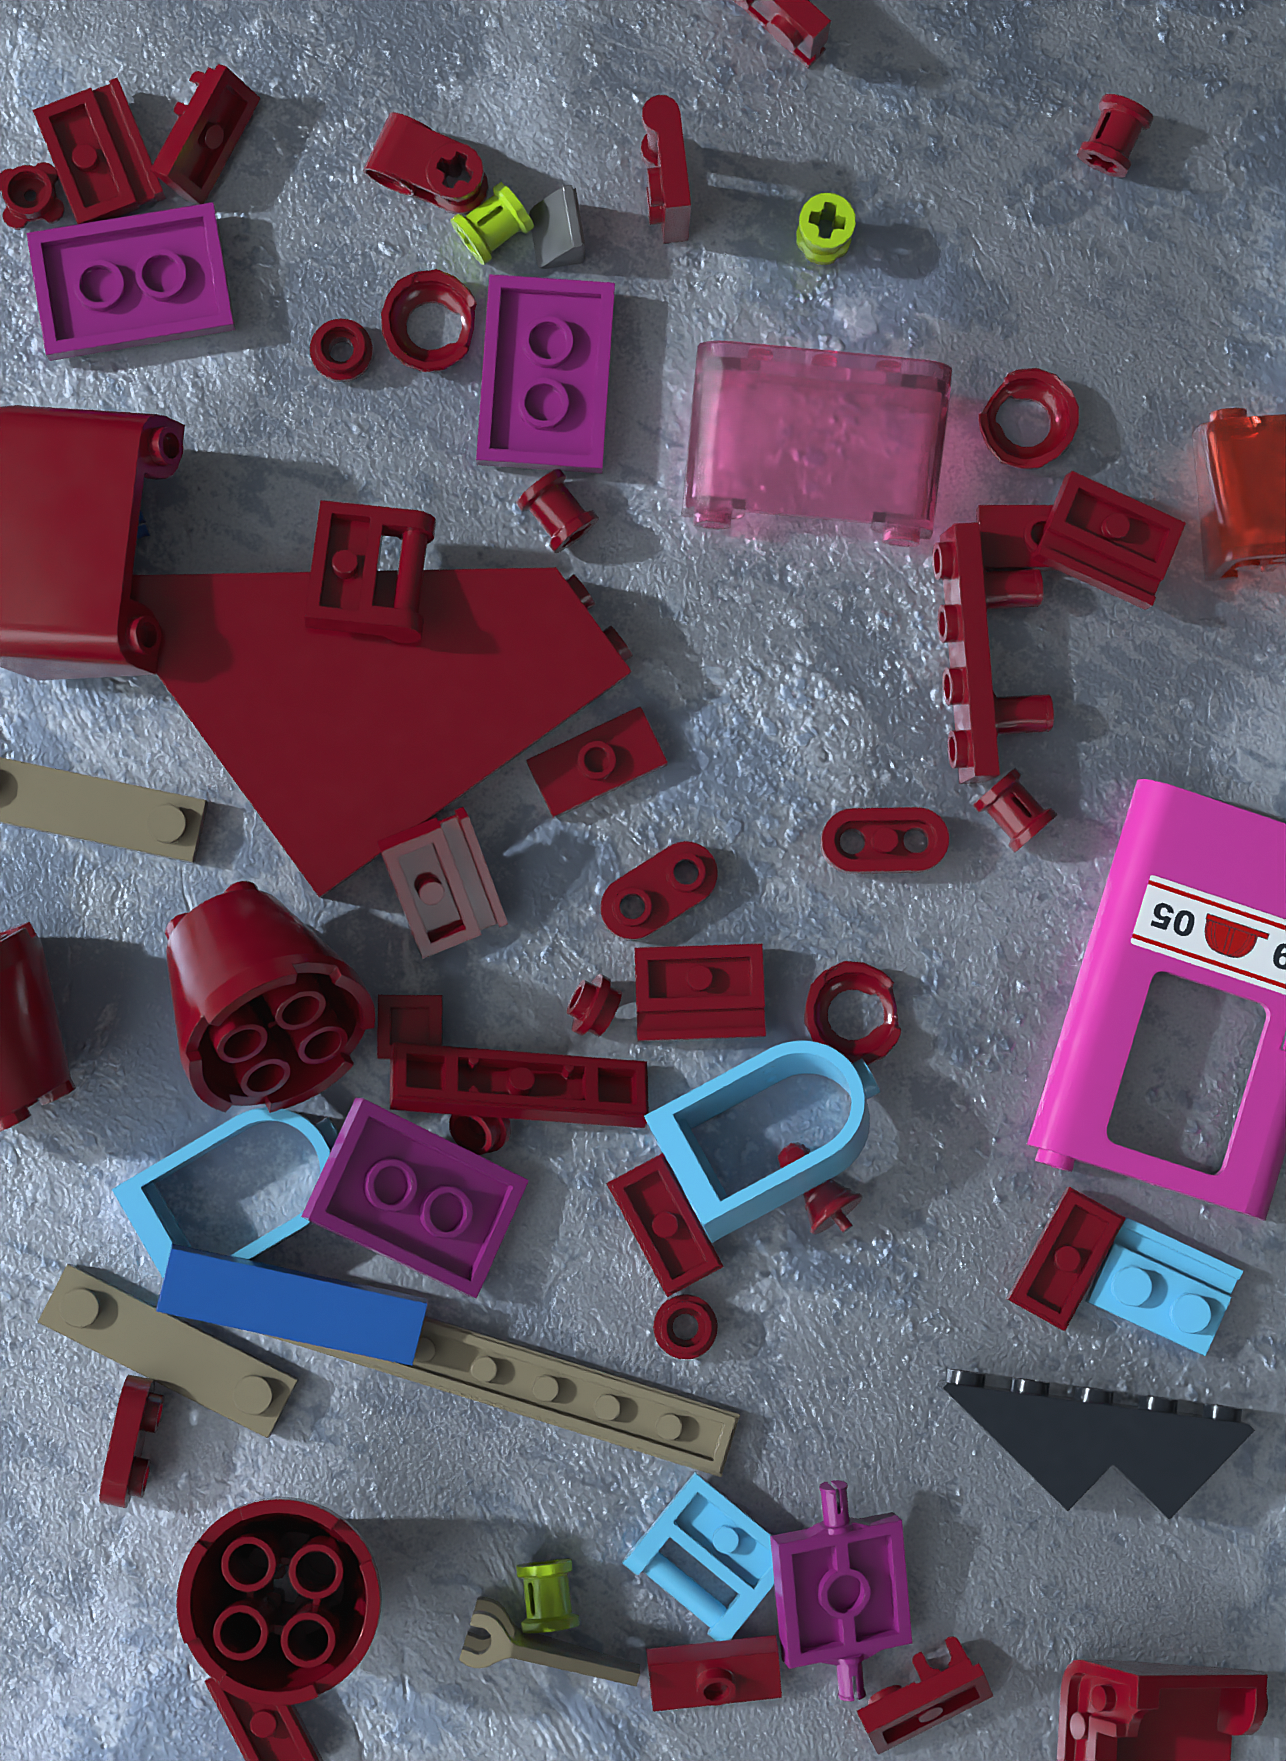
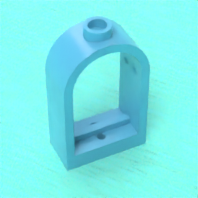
[644,1040,880,1243]
[112,1107,339,1278]

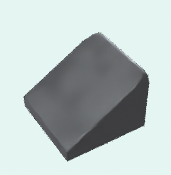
[529,185,585,269]

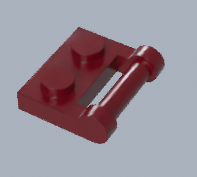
[641,95,691,244]
[304,500,436,643]

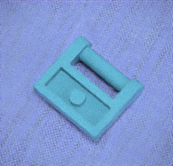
[622,1471,774,1641]

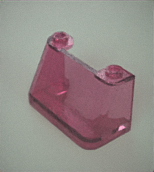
[681,341,952,547]

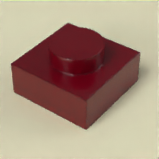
[377,994,443,1060]

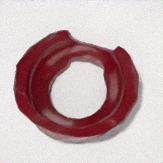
[381,269,477,372]
[979,368,1079,469]
[804,961,901,1066]

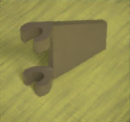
[459,1597,640,1687]

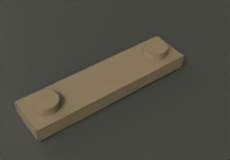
[0,757,208,864]
[38,1264,299,1438]

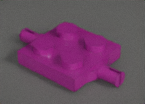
[770,1480,913,1701]

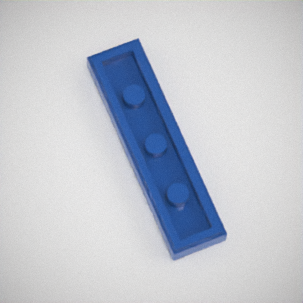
[156,1244,428,1366]

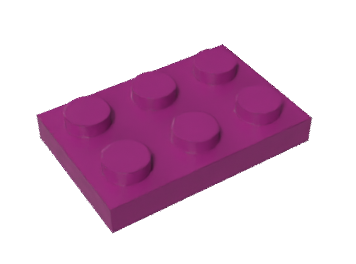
[26,202,236,361]
[476,274,615,474]
[301,1098,529,1298]

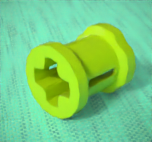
[450,182,534,265]
[796,193,856,265]
[516,1559,580,1633]

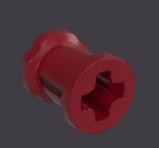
[1077,94,1153,177]
[516,468,599,553]
[972,768,1057,853]

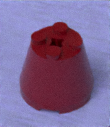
[165,881,375,1113]
[0,922,76,1132]
[176,1497,382,1706]

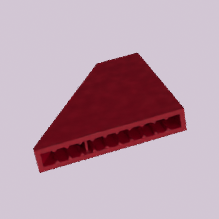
[130,567,633,898]

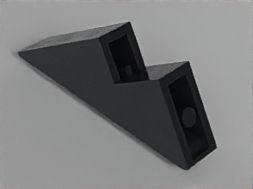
[937,1369,1255,1520]

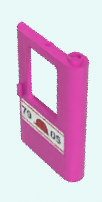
[1026,779,1286,1221]

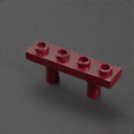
[932,522,1054,784]

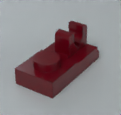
[150,64,261,205]
[856,1636,993,1755]

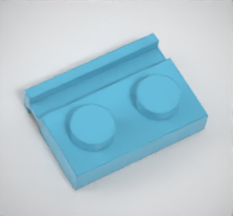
[1085,1217,1243,1356]

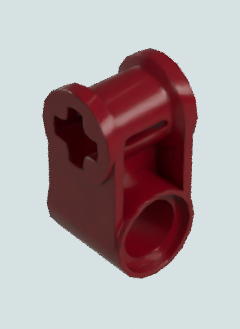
[363,112,489,215]

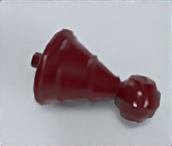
[778,1142,863,1235]

